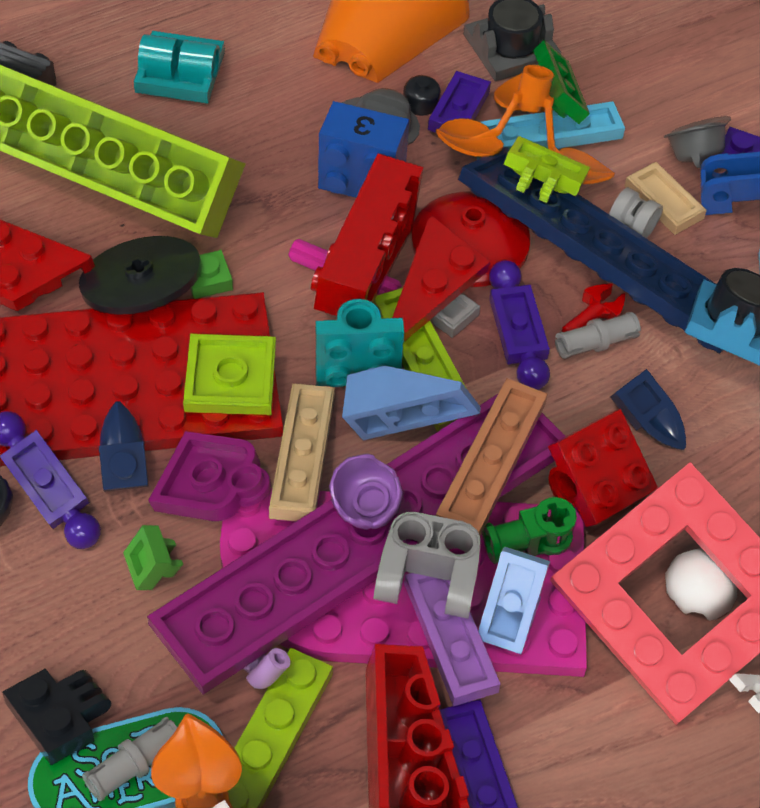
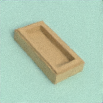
[625,162,706,235]

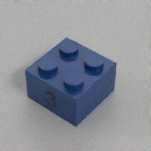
[318,101,409,198]

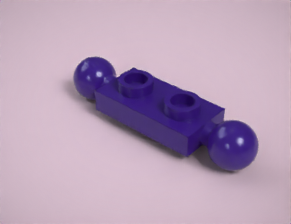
[489,260,550,390]
[0,411,101,549]

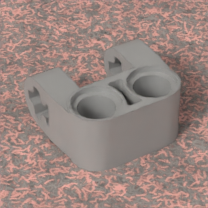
[373,512,480,619]

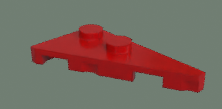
[392,216,490,343]

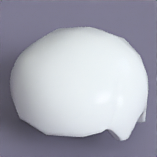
[665,548,737,621]

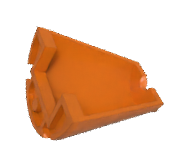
[313,0,469,83]

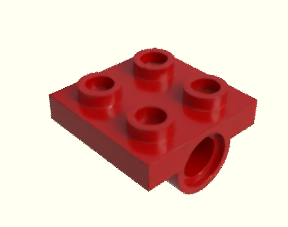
[548,409,658,527]

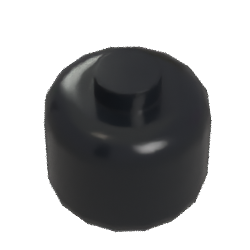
[403,75,441,116]

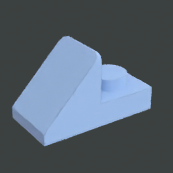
[478,547,550,654]

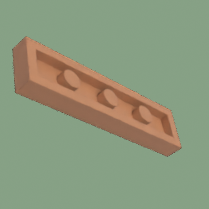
[436,378,548,535]

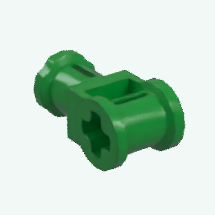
[482,497,577,564]

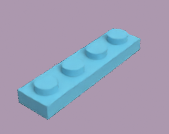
[476,101,625,160]

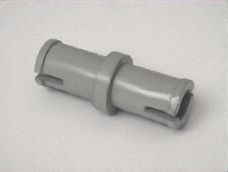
[555,312,641,359]
[82,717,177,801]

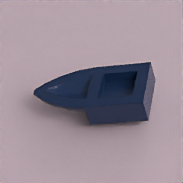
[610,369,686,450]
[99,401,149,492]

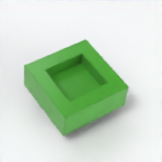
[190,250,233,299]

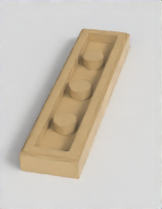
[269,383,335,521]

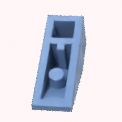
[342,366,480,440]

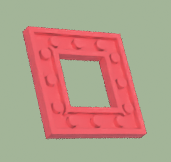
[550,462,760,725]

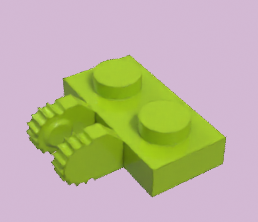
[503,136,590,203]

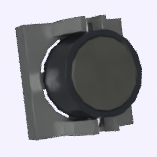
[463,0,562,81]

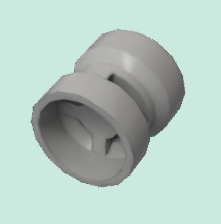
[609,187,663,238]

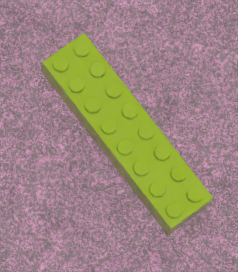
[0,64,246,238]

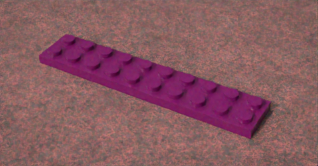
[147,394,565,695]

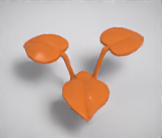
[435,65,615,184]
[151,713,242,808]

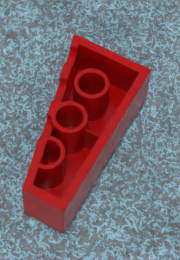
[311,153,424,316]
[366,644,470,808]

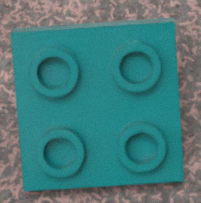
[134,31,225,103]
[315,299,404,387]

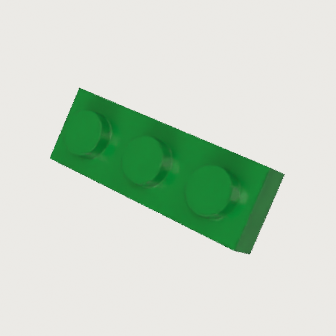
[533,40,590,124]

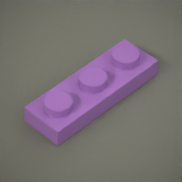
[404,573,501,707]

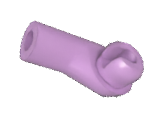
[243,648,290,689]

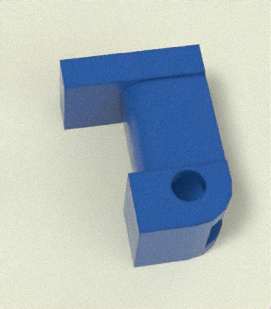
[700,152,760,215]

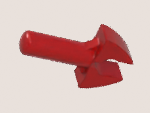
[561,283,625,332]

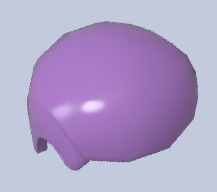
[329,454,404,530]

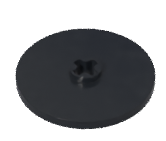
[79,236,202,314]

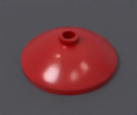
[411,191,530,287]

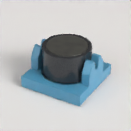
[685,268,760,366]

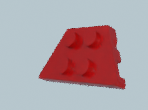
[0,220,95,311]

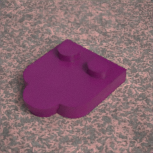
[148,431,271,521]

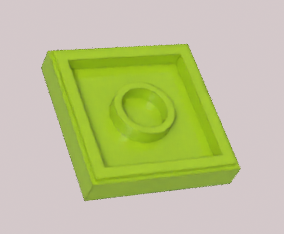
[183,334,276,415]

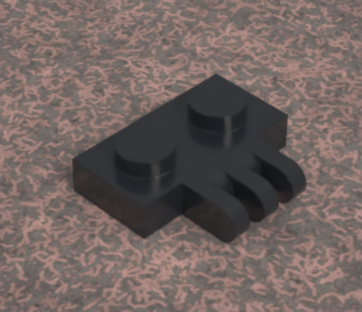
[2,668,112,765]

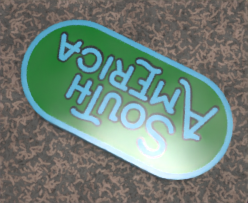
[28,707,223,808]

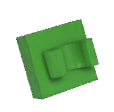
[123,525,183,590]

